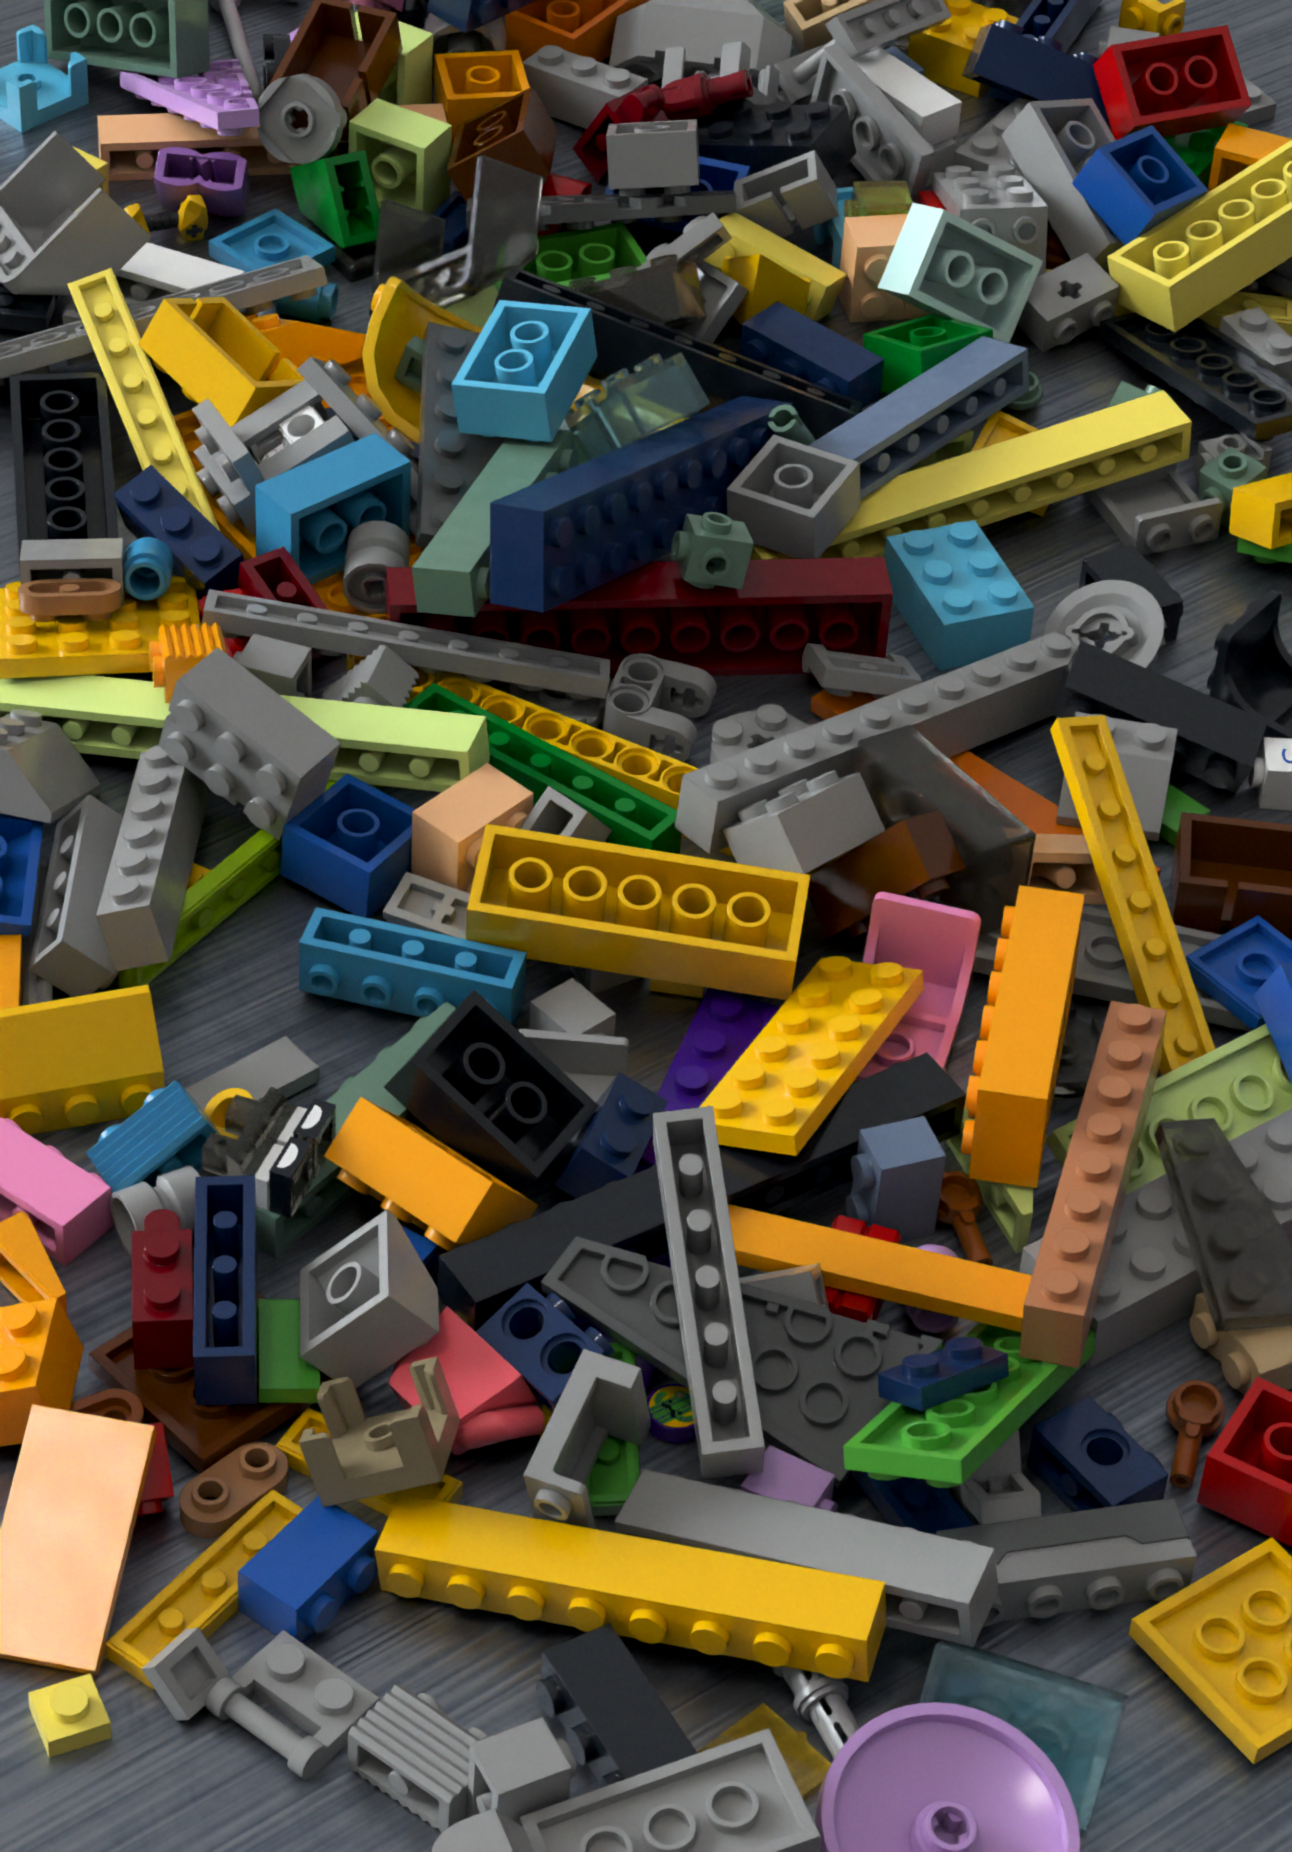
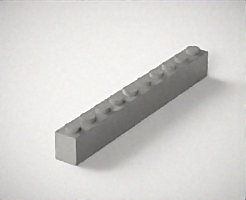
[675,631,1077,854]

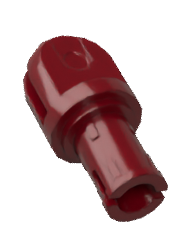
[662,69,754,121]

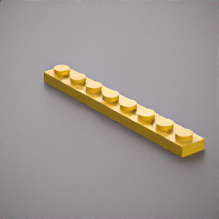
[1050,715,1215,1076]

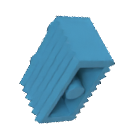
[86,1080,228,1192]

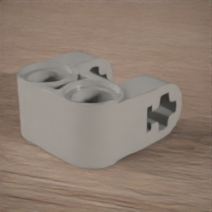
[602,653,717,762]

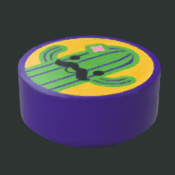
[647,1384,696,1444]

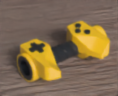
[123,195,208,243]

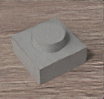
[141,1628,231,1721]

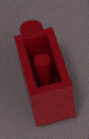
[573,84,669,183]
[132,1209,194,1370]

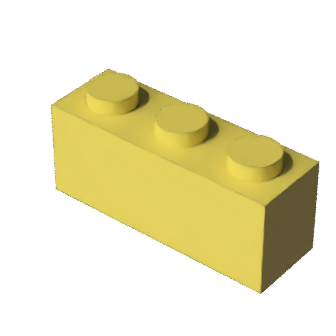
[704,212,847,322]

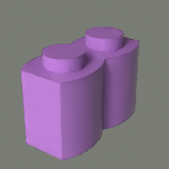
[154,147,250,217]

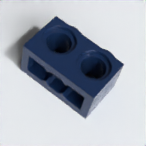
[476,1283,615,1414]

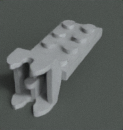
[432,1728,821,1852]

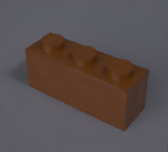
[808,810,966,940]

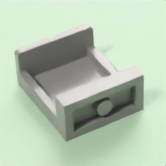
[1084,463,1224,555]
[523,1349,651,1529]

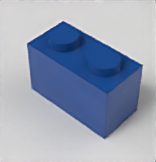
[238,1495,378,1643]

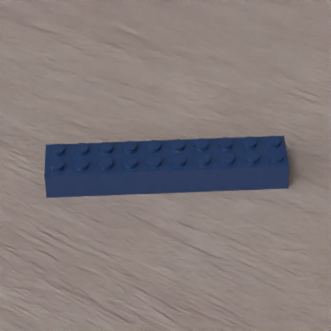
[490,396,793,613]

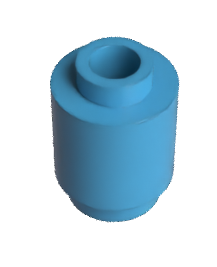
[272,278,339,323]
[123,537,174,601]

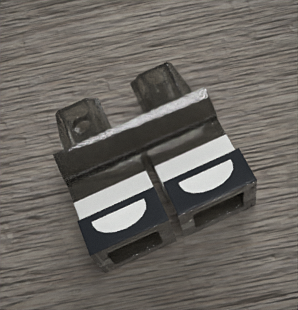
[202,1087,336,1219]

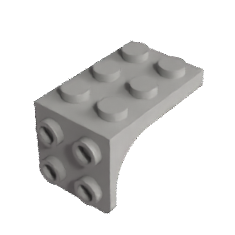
[932,164,1048,277]

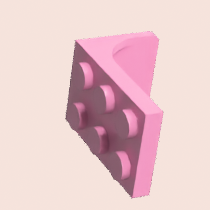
[854,892,981,1081]

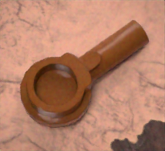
[937,1171,993,1266]
[1166,1380,1226,1489]

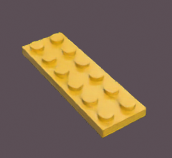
[700,956,924,1156]

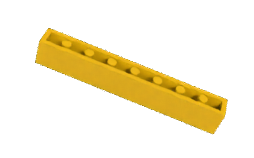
[374,1493,887,1682]

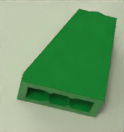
[290,150,386,248]

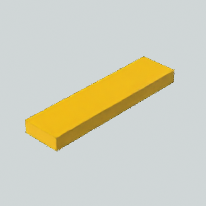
[105,1489,303,1690]

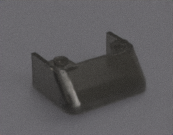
[369,155,543,318]

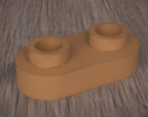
[18,578,122,622]
[179,1442,288,1539]

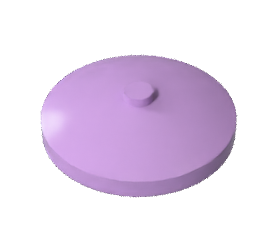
[815,1702,1080,1852]

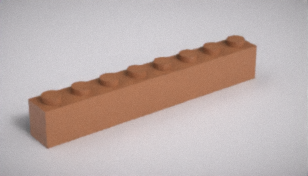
[1019,1001,1167,1368]

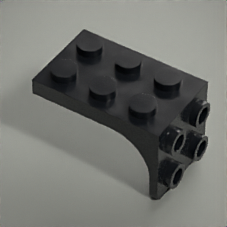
[1207,590,1292,740]

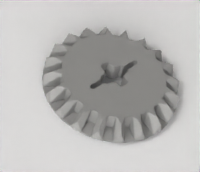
[1042,580,1167,668]

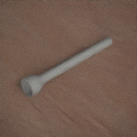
[209,0,263,104]

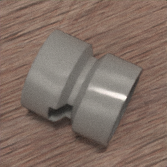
[343,520,410,614]
[110,1166,201,1259]

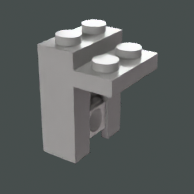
[192,379,355,536]

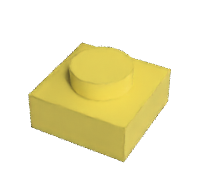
[28,1673,112,1758]

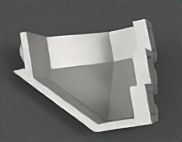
[609,0,793,92]

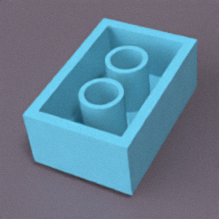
[451,300,597,442]
[884,520,1035,671]

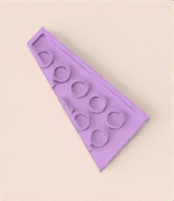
[119,59,259,136]

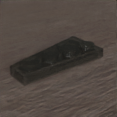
[1154,1118,1292,1332]

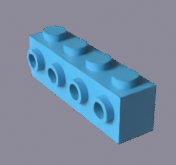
[299,907,527,1026]

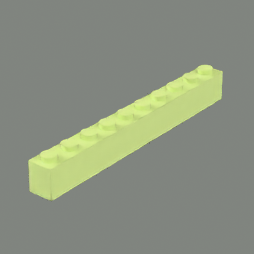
[0,675,490,792]

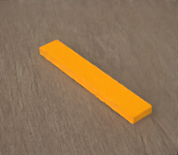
[728,1204,1032,1332]

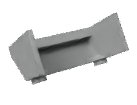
[0,131,152,296]

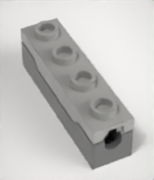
[936,1498,1197,1627]

